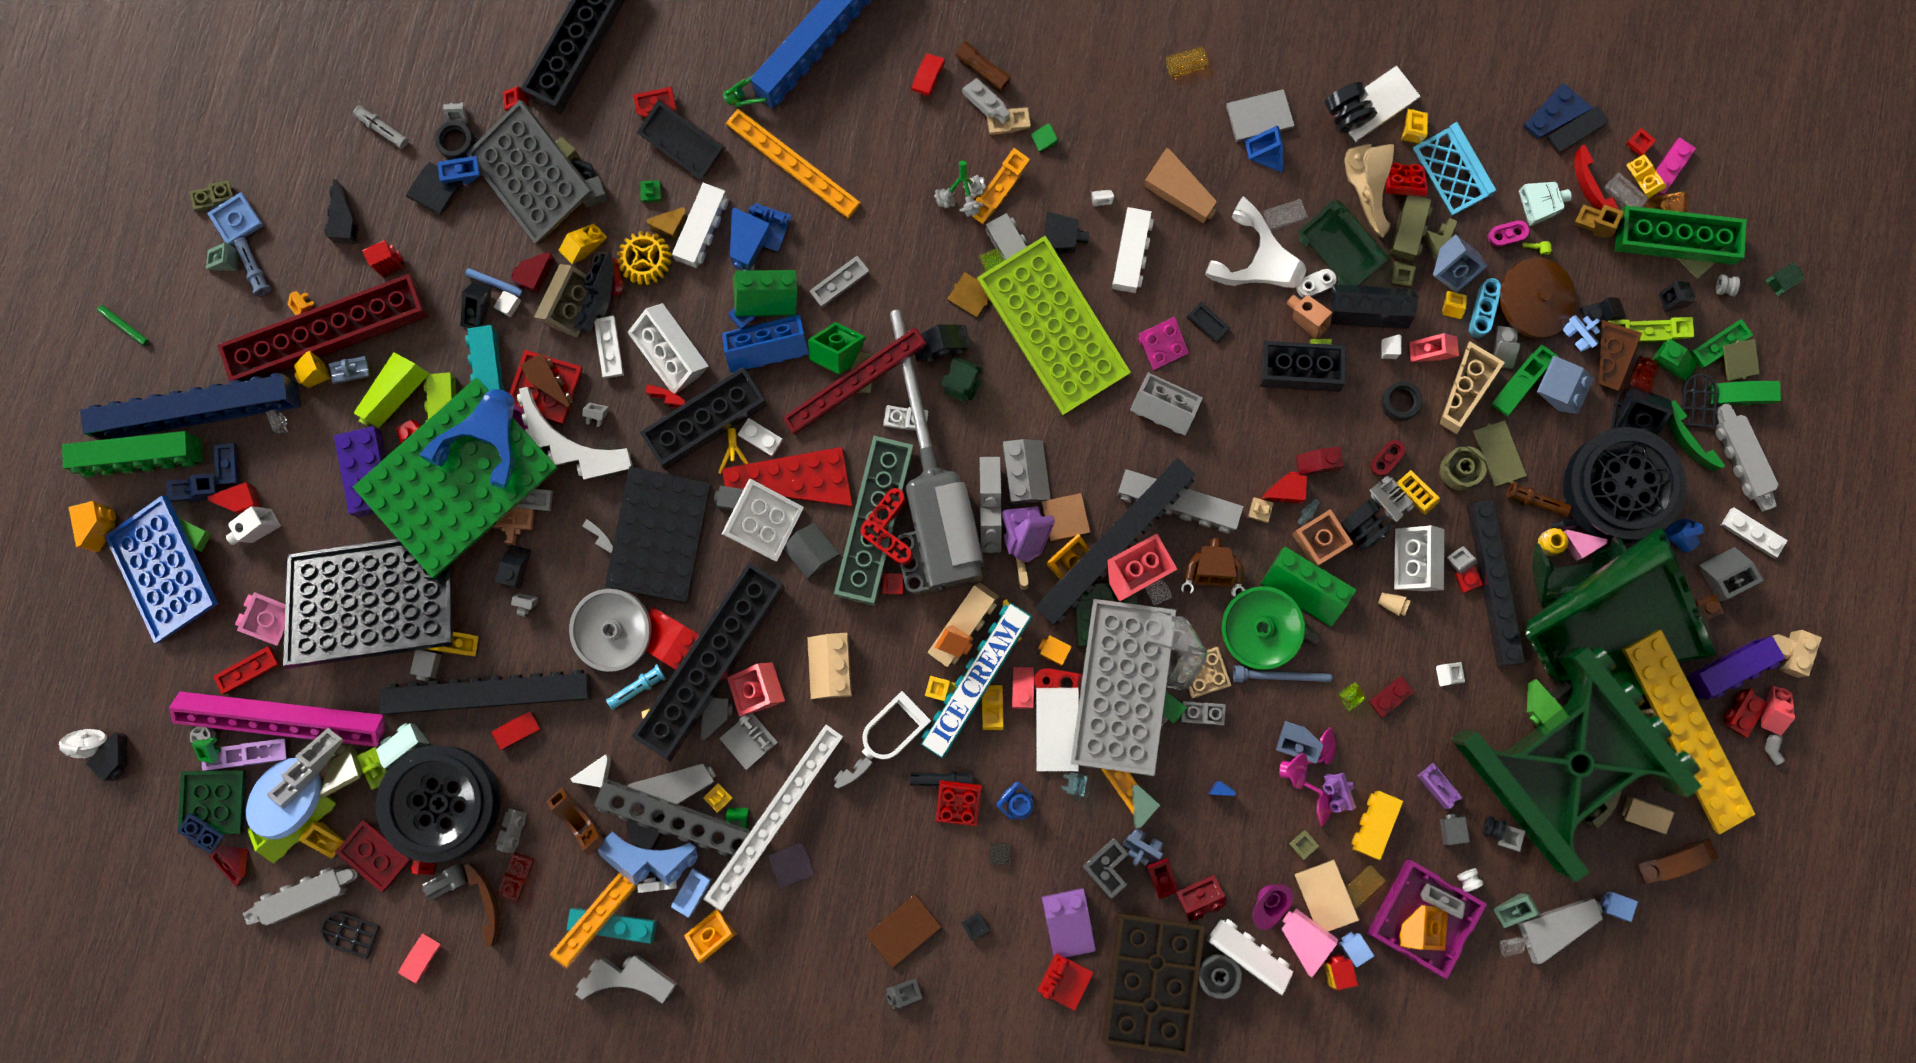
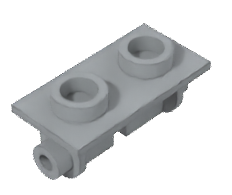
[495,808,527,854]

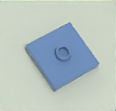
[207,192,264,246]

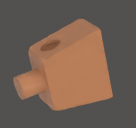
[1287,295,1332,339]

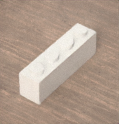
[672,183,729,268]
[1112,207,1154,293]

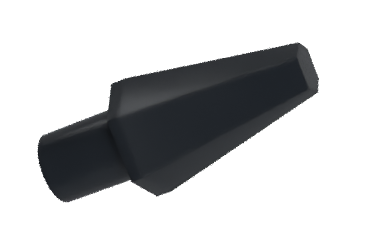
[1551,518,1580,531]

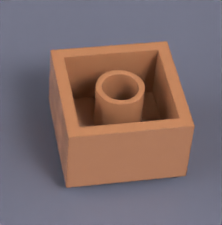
[1292,509,1353,566]

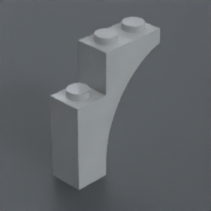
[980,457,1001,553]
[575,954,678,1003]

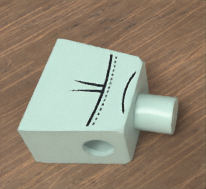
[1519,182,1572,226]

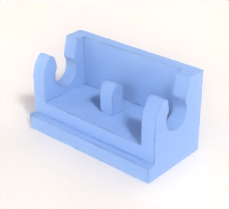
[671,868,713,918]

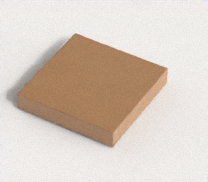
[1041,493,1090,542]

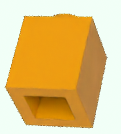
[1038,635,1072,666]

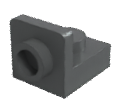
[886,978,923,1009]

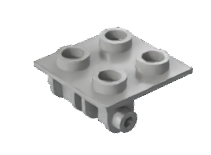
[1369,475,1414,522]
[719,713,778,770]

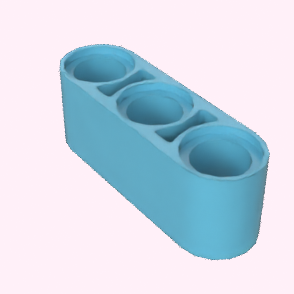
[1469,278,1501,339]

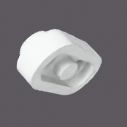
[1297,269,1336,298]

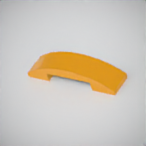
[972,148,1030,224]

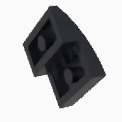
[406,162,463,215]

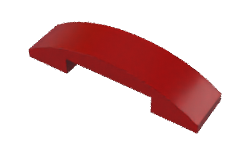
[1574,145,1619,211]

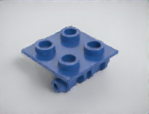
[749,203,792,252]

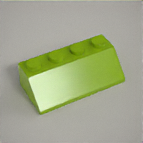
[247,784,336,864]

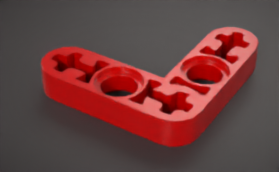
[861,488,913,565]

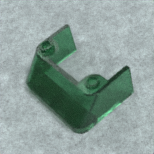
[1532,536,1627,609]

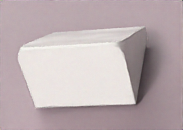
[1092,190,1114,206]
[493,291,521,318]
[1436,662,1465,686]

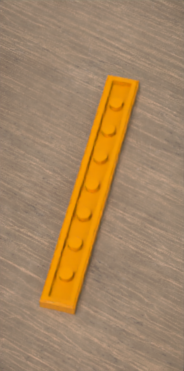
[726,109,861,219]

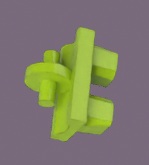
[356,747,388,790]

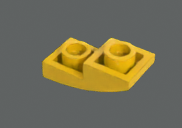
[1627,154,1667,198]

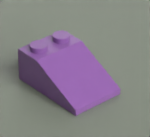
[1041,888,1096,957]

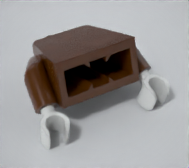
[1181,538,1245,597]

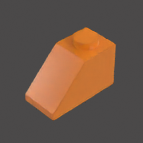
[935,625,973,658]

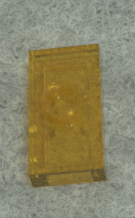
[1346,865,1385,909]

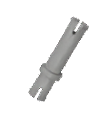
[353,105,408,149]

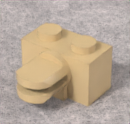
[1773,630,1822,678]

